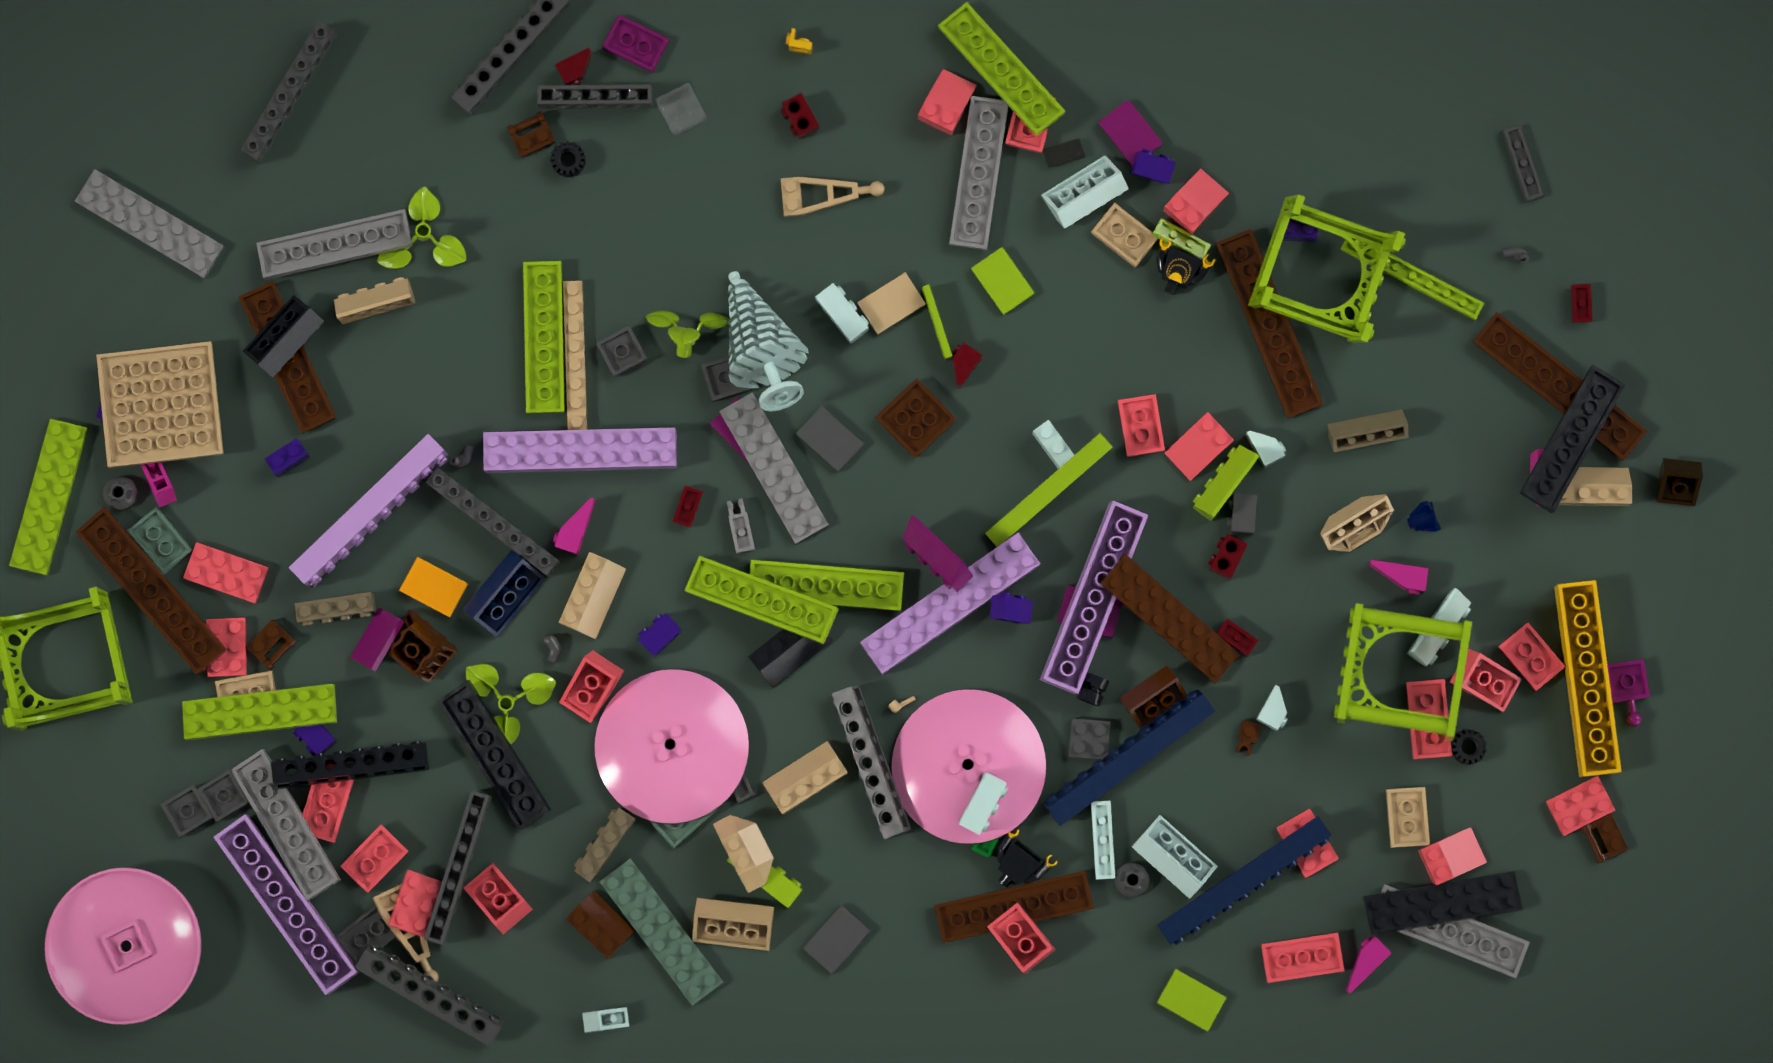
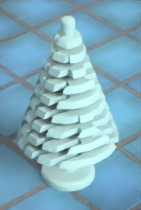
[728,271,809,411]

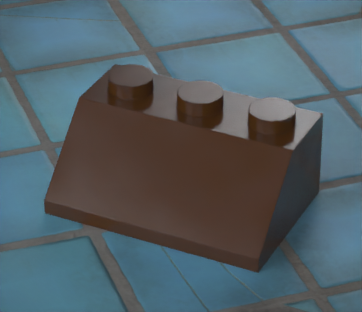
[1119,665,1187,729]
[566,891,636,959]

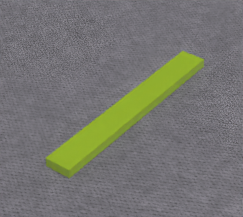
[1340,238,1485,320]
[985,433,1113,547]

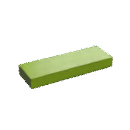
[1152,218,1211,260]

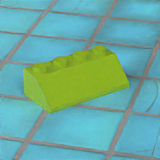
[1192,445,1259,521]

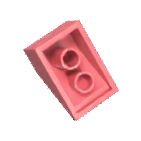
[918,69,977,136]
[1163,169,1229,235]
[1164,412,1234,481]
[1450,649,1522,713]
[559,650,624,723]
[1418,827,1487,885]
[464,863,533,935]
[987,903,1056,974]

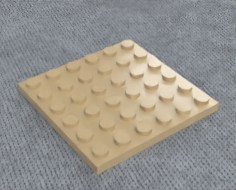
[96,341,224,468]

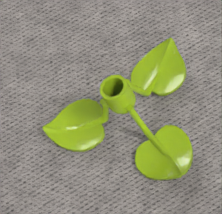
[377,187,466,269]
[645,311,731,358]
[466,664,556,744]

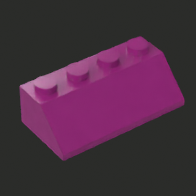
[902,515,973,592]

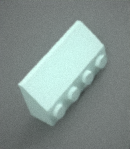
[1041,156,1129,229]
[1406,588,1471,667]
[1132,815,1218,899]

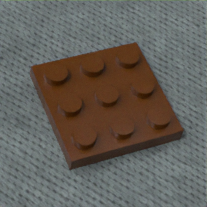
[875,378,956,459]

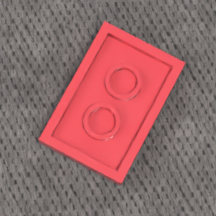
[1005,97,1056,154]
[1118,394,1165,457]
[206,618,247,677]
[1498,622,1566,691]
[1545,776,1615,836]
[1276,809,1339,878]
[340,824,409,893]
[388,870,442,938]

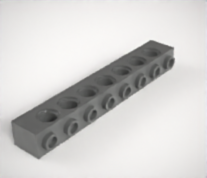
[451,0,571,116]
[241,21,337,164]
[425,468,560,578]
[832,684,911,839]
[424,790,492,945]
[355,944,504,1047]

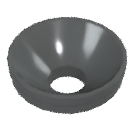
[103,476,138,511]
[1114,862,1150,898]

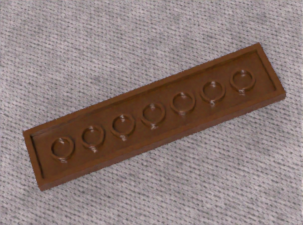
[238,281,337,434]
[1100,554,1240,684]
[934,871,1094,943]

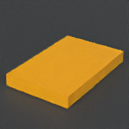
[399,557,468,617]

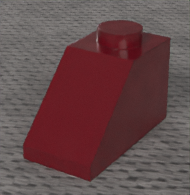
[555,47,592,85]
[952,342,983,389]

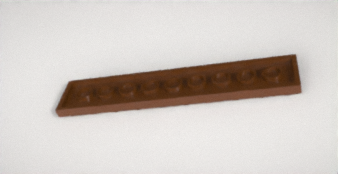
[1216,229,1323,419]
[1472,312,1647,461]
[76,507,227,675]

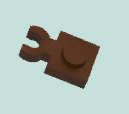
[1236,720,1262,756]

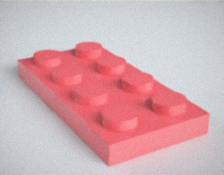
[183,542,269,604]
[1405,679,1452,760]
[303,764,354,843]
[1261,933,1344,983]

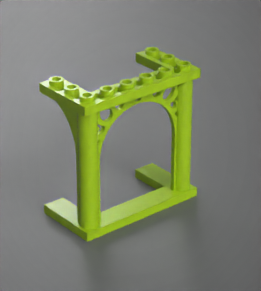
[1248,194,1406,343]
[0,587,133,731]
[1334,603,1472,742]

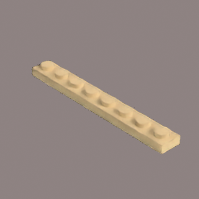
[563,281,587,430]

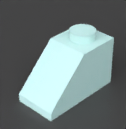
[1245,431,1286,468]
[1256,685,1288,731]
[582,1007,629,1032]

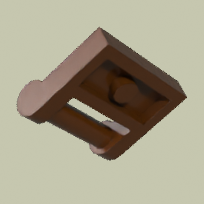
[507,111,556,158]
[246,619,297,671]
[1580,814,1629,864]

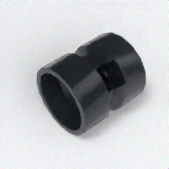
[1076,673,1109,707]

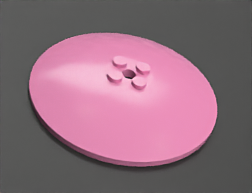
[595,669,749,824]
[892,690,1046,844]
[45,868,201,1024]

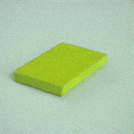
[971,247,1035,316]
[1157,969,1226,1032]

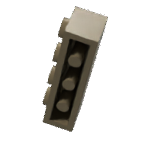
[1327,409,1409,452]
[295,592,376,627]
[574,808,636,883]

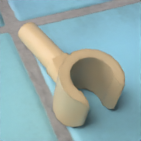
[888,696,916,713]

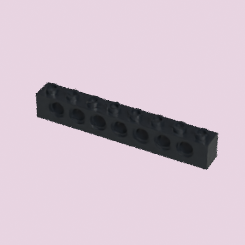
[271,741,429,790]

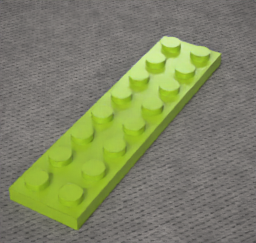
[938,2,1066,137]
[523,261,565,414]
[9,418,88,576]
[684,556,839,644]
[750,560,904,611]
[182,684,337,740]

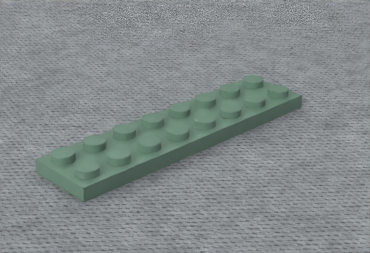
[600,858,723,1006]

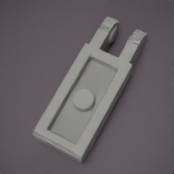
[727,498,755,554]

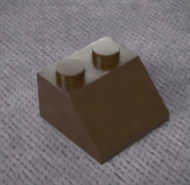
[1657,458,1703,506]

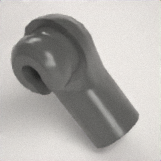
[1501,246,1529,264]
[450,444,474,468]
[543,635,561,663]

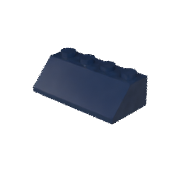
[463,550,546,637]

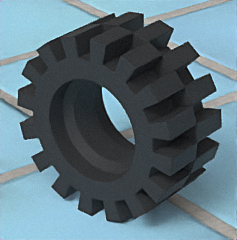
[550,141,586,177]
[1451,729,1487,765]

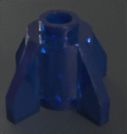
[1407,501,1441,532]

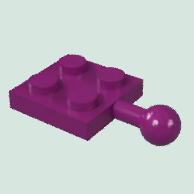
[1607,659,1650,727]

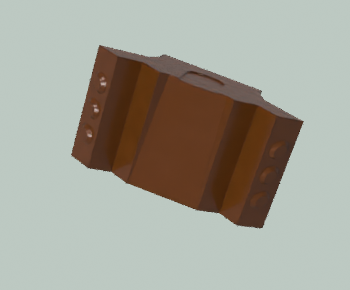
[388,610,458,683]

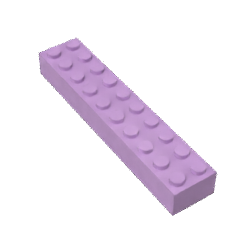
[483,428,677,473]
[289,434,448,588]
[1040,501,1148,694]
[860,533,1040,675]
[214,814,360,995]

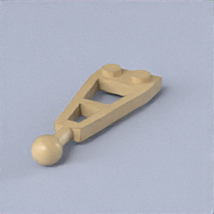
[781,177,884,217]
[372,884,439,982]

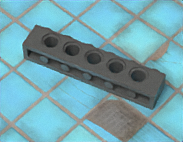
[537,85,653,109]

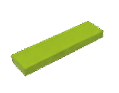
[922,284,952,361]

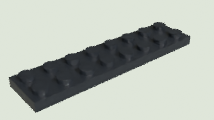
[1520,365,1625,514]
[438,680,551,831]
[1363,871,1523,935]

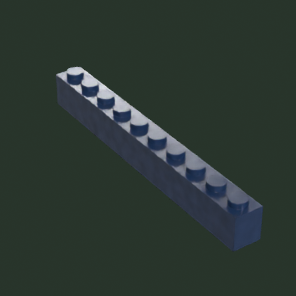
[1043,689,1215,826]
[1157,816,1332,945]

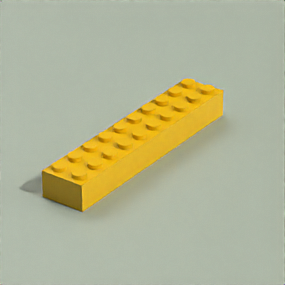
[1554,580,1622,778]

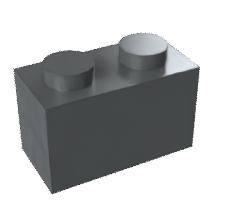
[1227,493,1257,535]

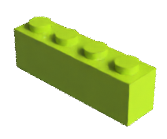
[727,858,802,908]

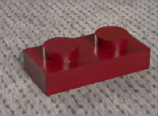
[1571,284,1593,323]
[672,486,703,528]
[1217,619,1259,657]

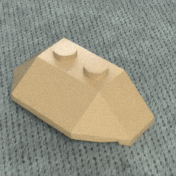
[1320,494,1394,552]
[713,815,774,893]

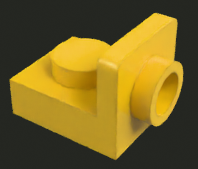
[786,28,813,54]

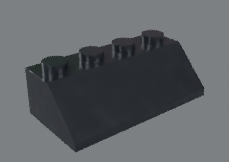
[243,295,324,378]
[748,629,833,688]

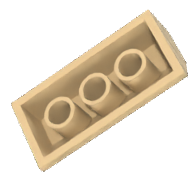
[334,277,416,325]
[1558,467,1632,506]
[559,552,626,639]
[762,741,848,815]
[692,898,774,951]

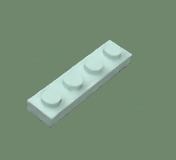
[1091,801,1115,880]

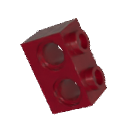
[780,92,820,139]
[1208,534,1248,580]

